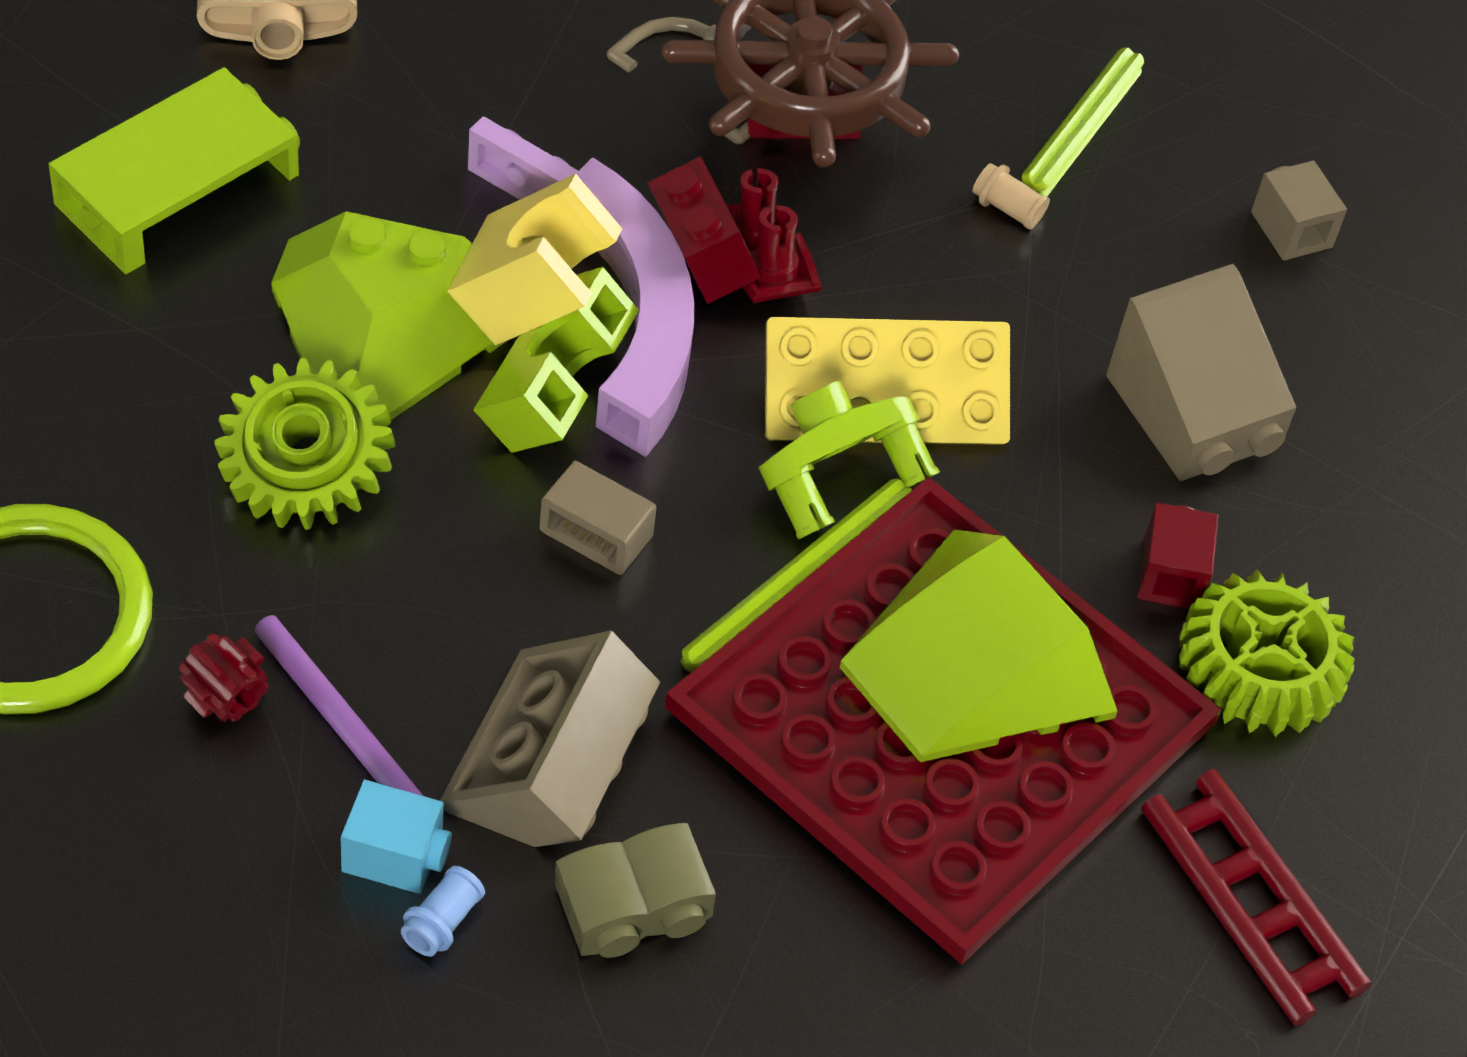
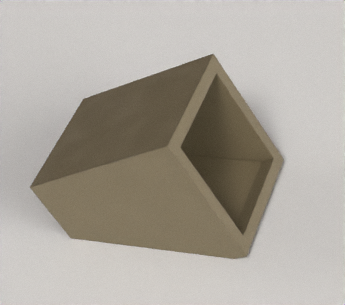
[1106,264,1296,482]

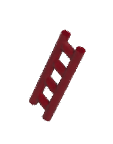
[1141,769,1372,1026]

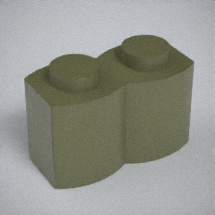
[555,823,716,958]

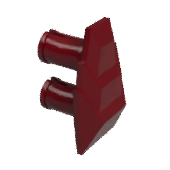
[727,168,822,303]

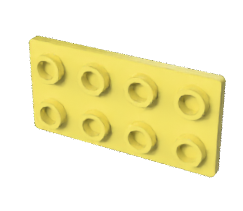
[765,317,1010,445]

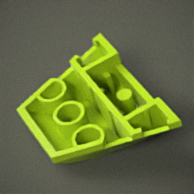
[840,530,1118,762]

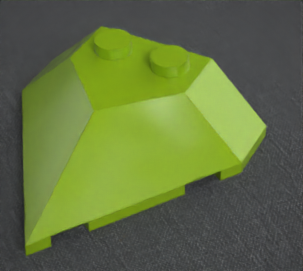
[271,211,507,420]

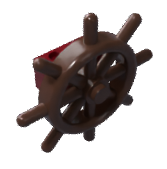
[661,0,959,168]

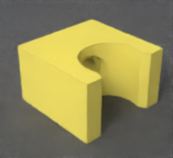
[447,174,622,346]

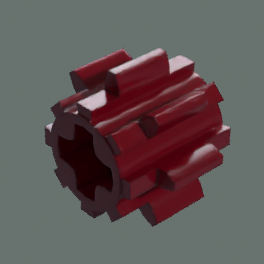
[179,633,269,722]

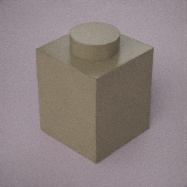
[1251,160,1347,261]

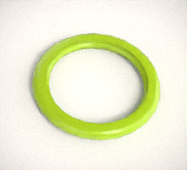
[0,504,153,715]

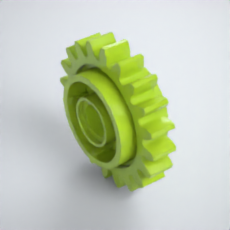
[215,358,395,530]

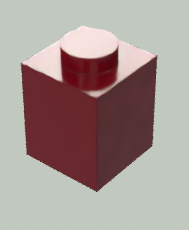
[1137,502,1219,609]

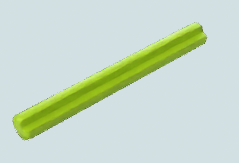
[681,479,912,673]

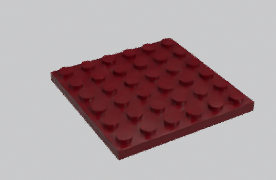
[665,477,1222,964]

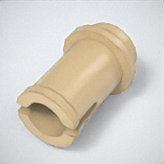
[972,163,1050,230]

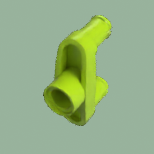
[758,381,940,540]

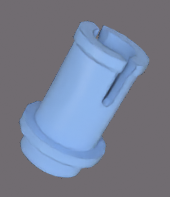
[401,866,485,957]

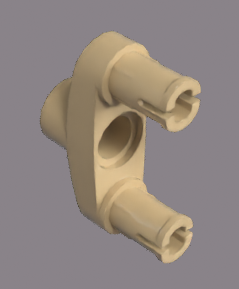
[197,0,357,60]

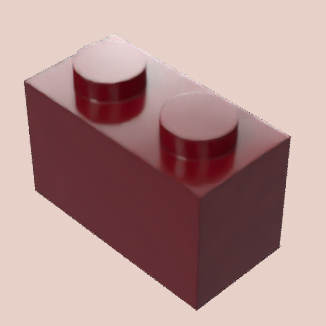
[648,156,761,304]

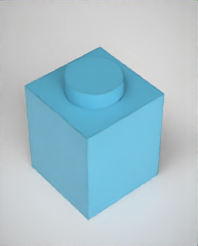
[341,779,452,894]

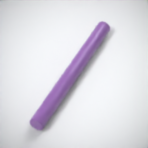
[254,615,423,796]

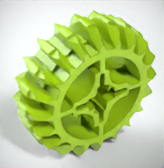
[1179,569,1355,737]

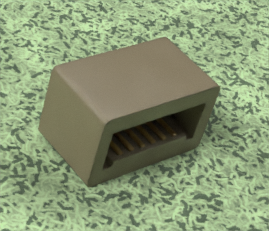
[540,460,657,575]

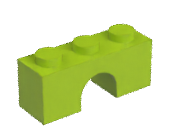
[473,267,639,453]

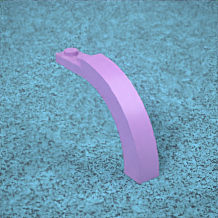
[468,116,694,457]

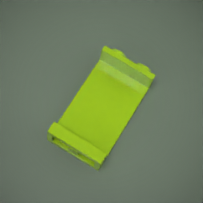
[49,67,300,275]

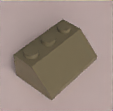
[440,630,660,847]

